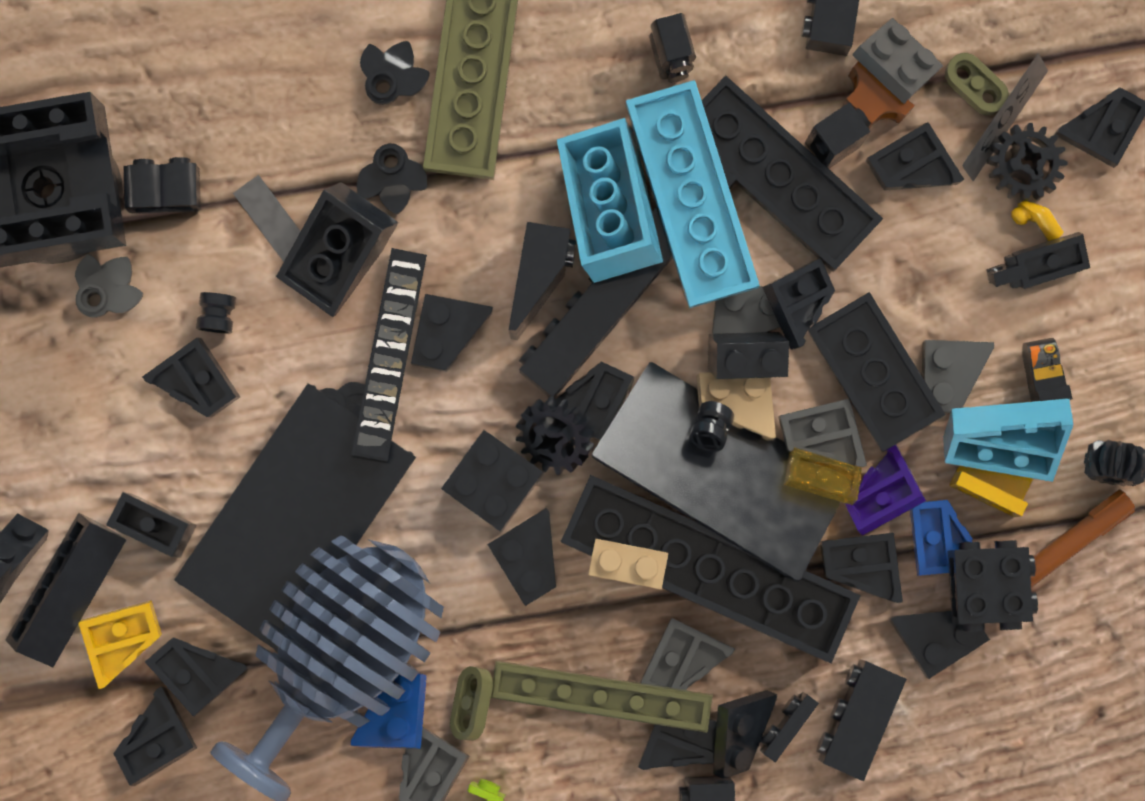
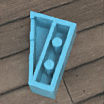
[943,399,1074,482]

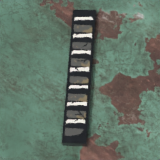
[351,248,427,464]

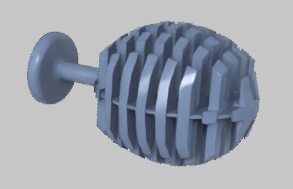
[210,535,444,801]

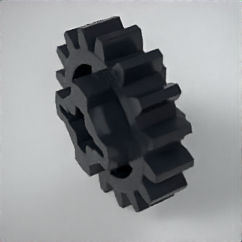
[987,123,1068,202]
[516,396,595,475]

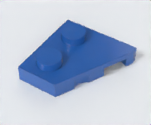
[910,500,973,576]
[351,673,427,749]

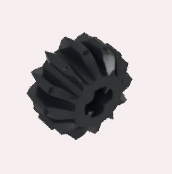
[1084,440,1145,487]

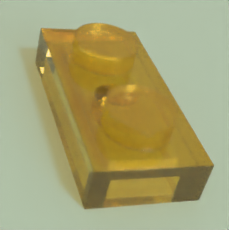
[784,447,862,505]

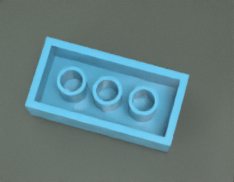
[557,118,663,283]

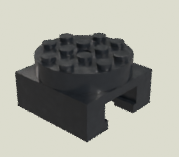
[0,92,127,268]

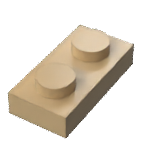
[588,538,668,590]

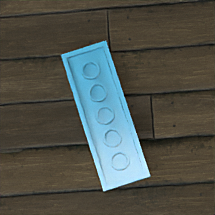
[625,80,760,309]

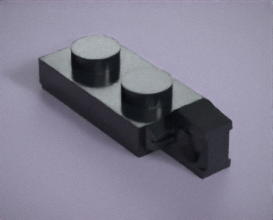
[986,232,1091,289]

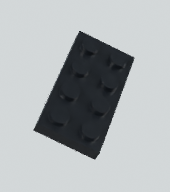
[808,292,946,453]

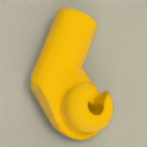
[1011,201,1064,241]

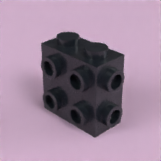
[948,540,1038,631]

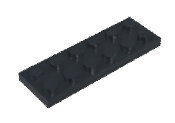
[702,75,883,272]

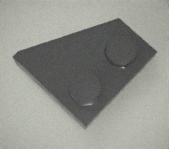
[922,340,994,413]
[399,727,470,801]

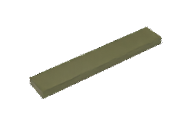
[491,661,713,733]

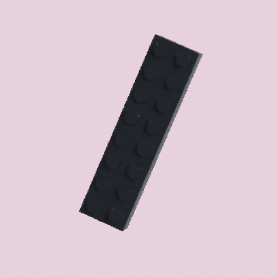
[561,475,861,664]

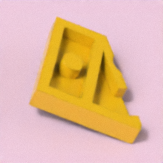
[78,600,162,689]

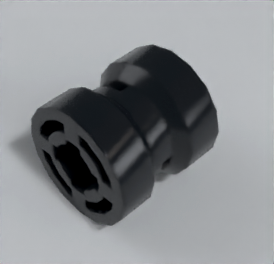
[196,292,236,334]
[689,401,734,452]

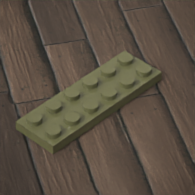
[423,0,518,180]

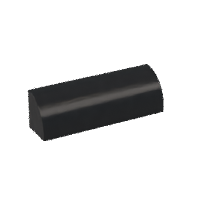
[5,513,126,667]

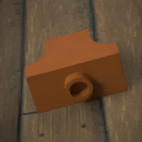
[842,61,915,129]

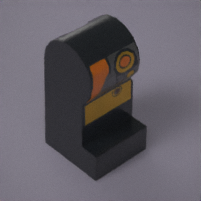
[1022,338,1073,402]

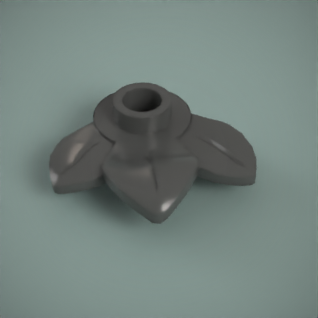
[75,254,143,318]

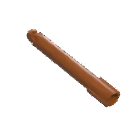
[1031,489,1135,588]

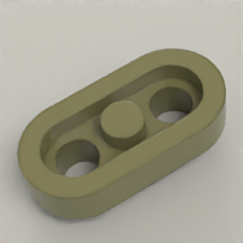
[945,53,1009,115]
[450,666,493,741]

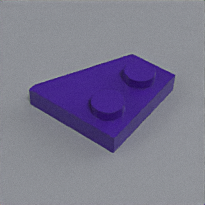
[844,444,926,536]

